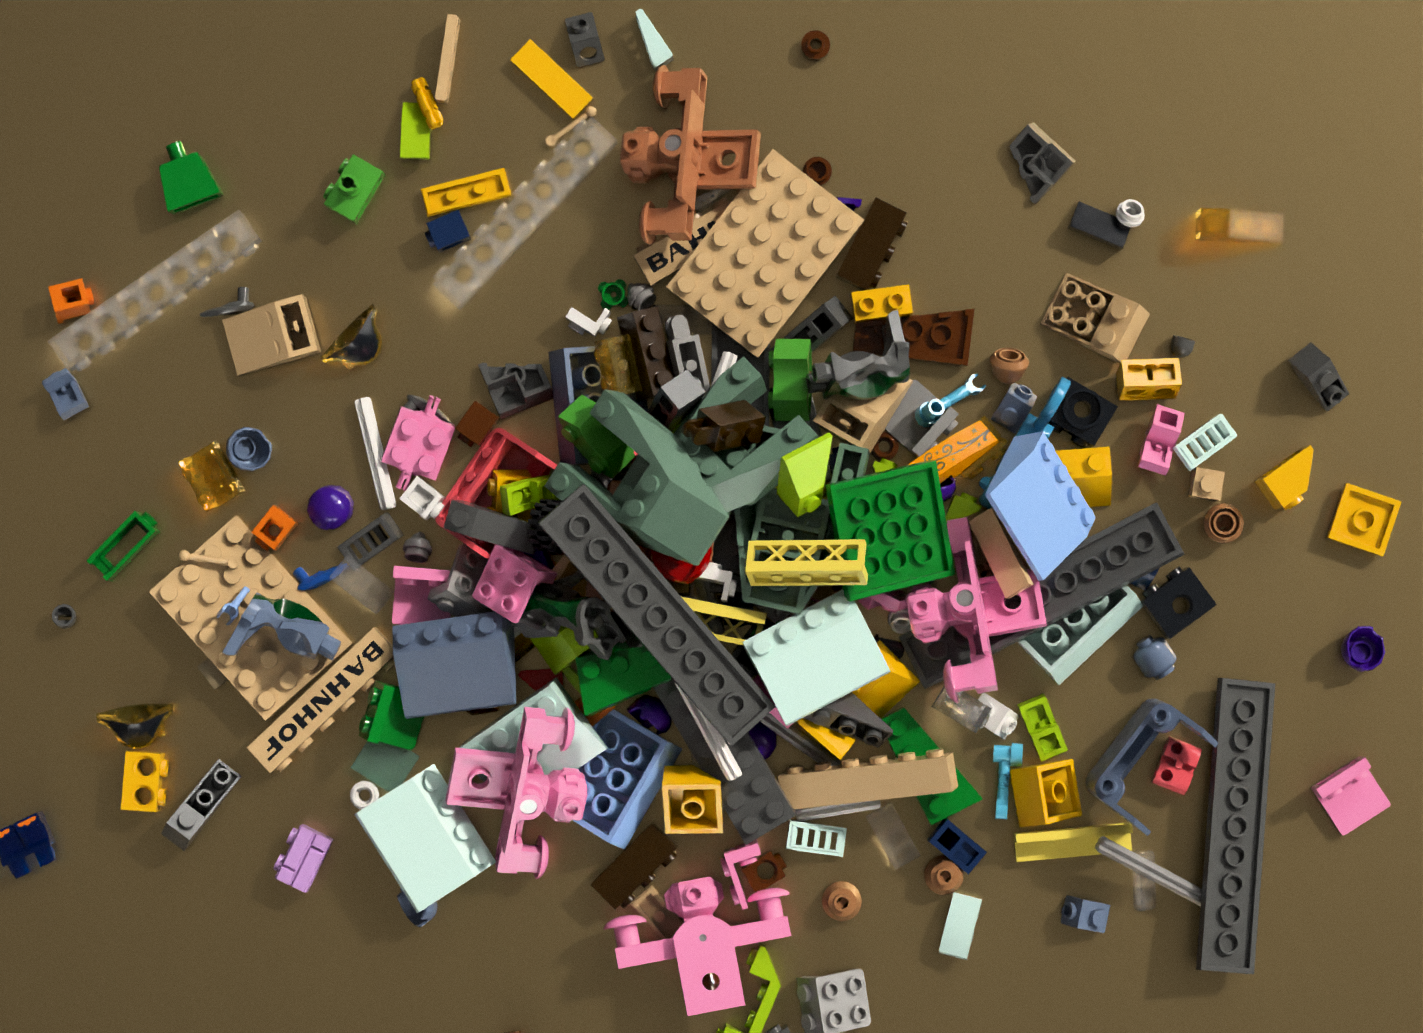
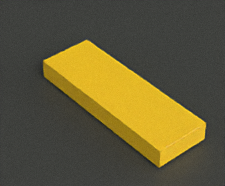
[510,39,593,120]
[421,168,512,218]

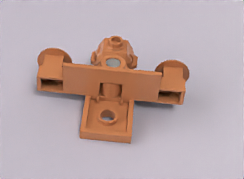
[620,65,761,245]

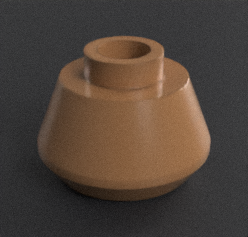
[990,348,1029,384]
[1204,503,1244,543]
[924,855,964,895]
[822,881,862,921]

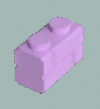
[273,824,334,893]

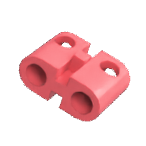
[1151,736,1202,795]

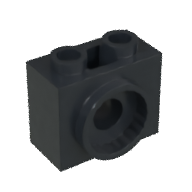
[1048,377,1118,448]
[1140,566,1217,639]

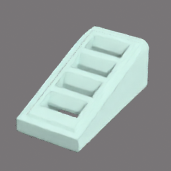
[635,9,673,72]
[1173,414,1237,471]
[785,819,847,857]

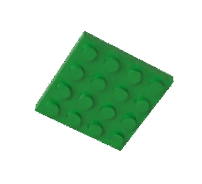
[825,460,955,601]

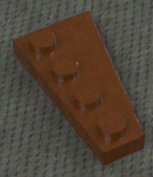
[852,308,975,366]

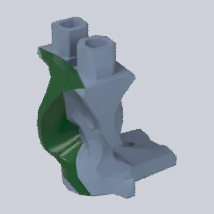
[222,592,341,661]

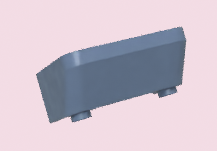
[1085,699,1218,836]

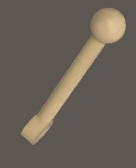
[545,106,596,147]
[178,550,239,569]

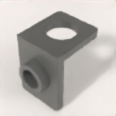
[565,12,605,67]

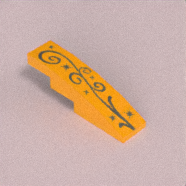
[908,420,999,483]

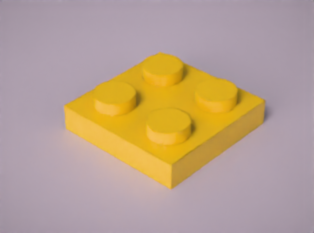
[1327,483,1401,557]

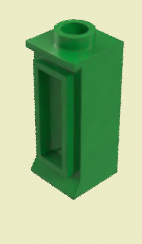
[86,511,160,581]

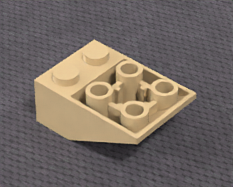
[1040,273,1150,363]
[222,294,321,376]
[813,379,913,453]

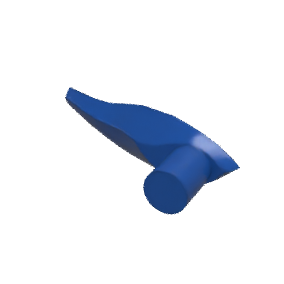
[293,563,348,590]

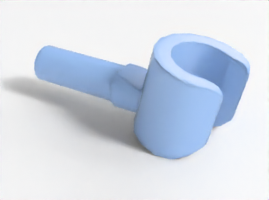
[217,586,250,625]

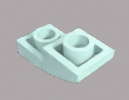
[939,892,982,960]

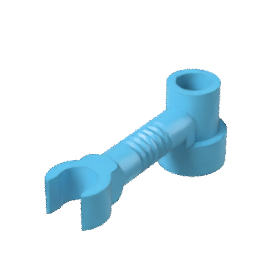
[915,374,986,427]
[993,743,1023,819]

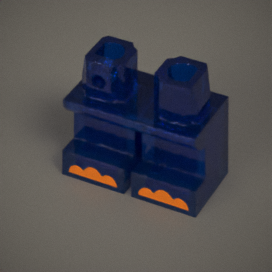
[0,811,56,879]

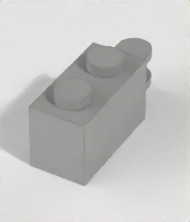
[664,315,710,392]

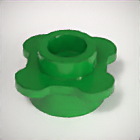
[598,279,628,310]

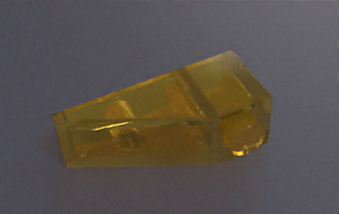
[1195,208,1283,243]

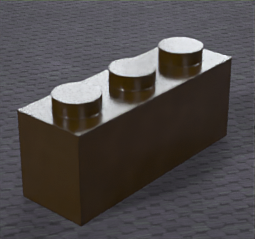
[836,197,909,291]
[617,306,675,402]
[591,822,677,910]

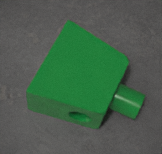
[159,141,224,215]

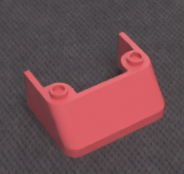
[435,428,557,560]

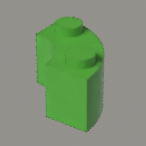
[768,339,812,421]
[558,394,635,478]

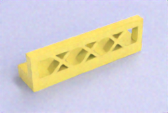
[745,539,868,586]
[682,597,767,646]
[1013,822,1133,862]

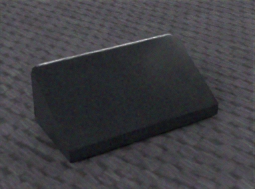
[1068,201,1131,250]

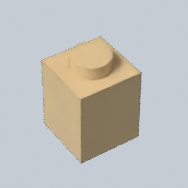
[1187,467,1225,502]

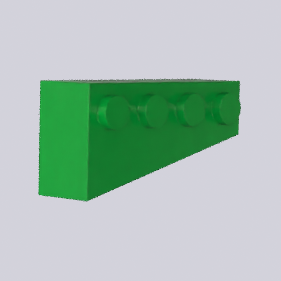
[575,646,673,716]
[881,707,983,825]

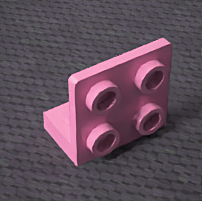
[472,545,558,623]
[392,566,451,625]
[1311,756,1391,835]
[720,839,761,910]

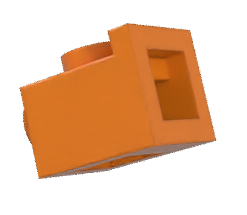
[48,278,95,324]
[252,505,299,551]

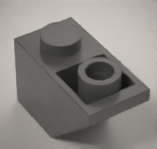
[1289,342,1349,412]

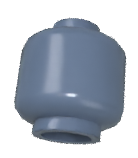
[1133,635,1177,680]

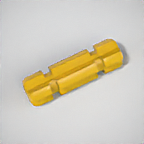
[411,77,443,130]

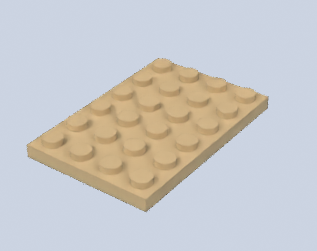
[666,149,864,358]
[149,515,353,722]

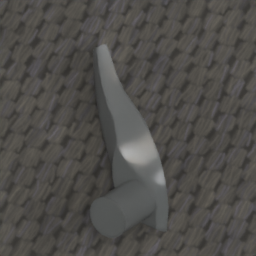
[200,287,255,317]
[403,394,453,424]

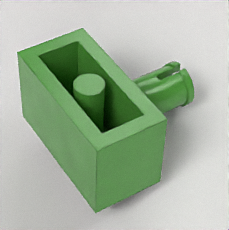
[323,154,385,225]

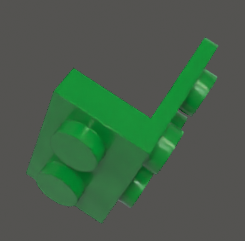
[359,680,424,750]

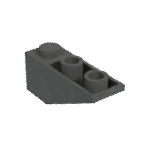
[804,692,893,748]
[161,759,242,851]

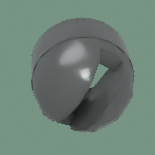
[1171,335,1195,357]
[52,604,77,629]

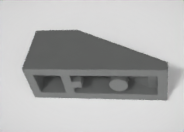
[770,296,853,353]
[647,369,705,432]
[443,500,536,555]

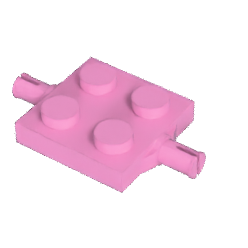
[381,395,456,491]

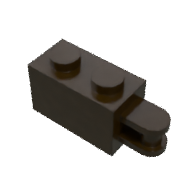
[681,400,766,452]

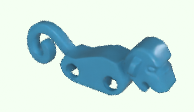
[979,377,1071,509]

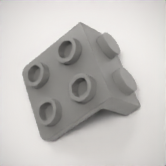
[885,380,959,458]
[427,544,493,617]
[796,969,871,1033]

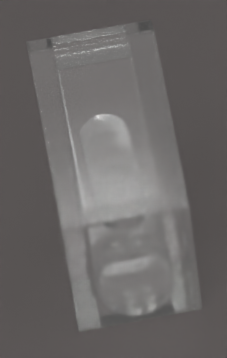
[932,686,992,734]

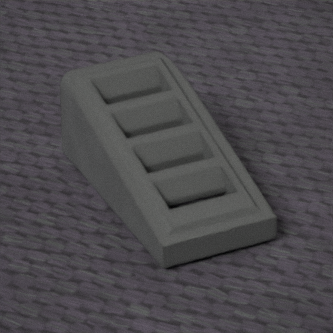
[337,512,404,570]

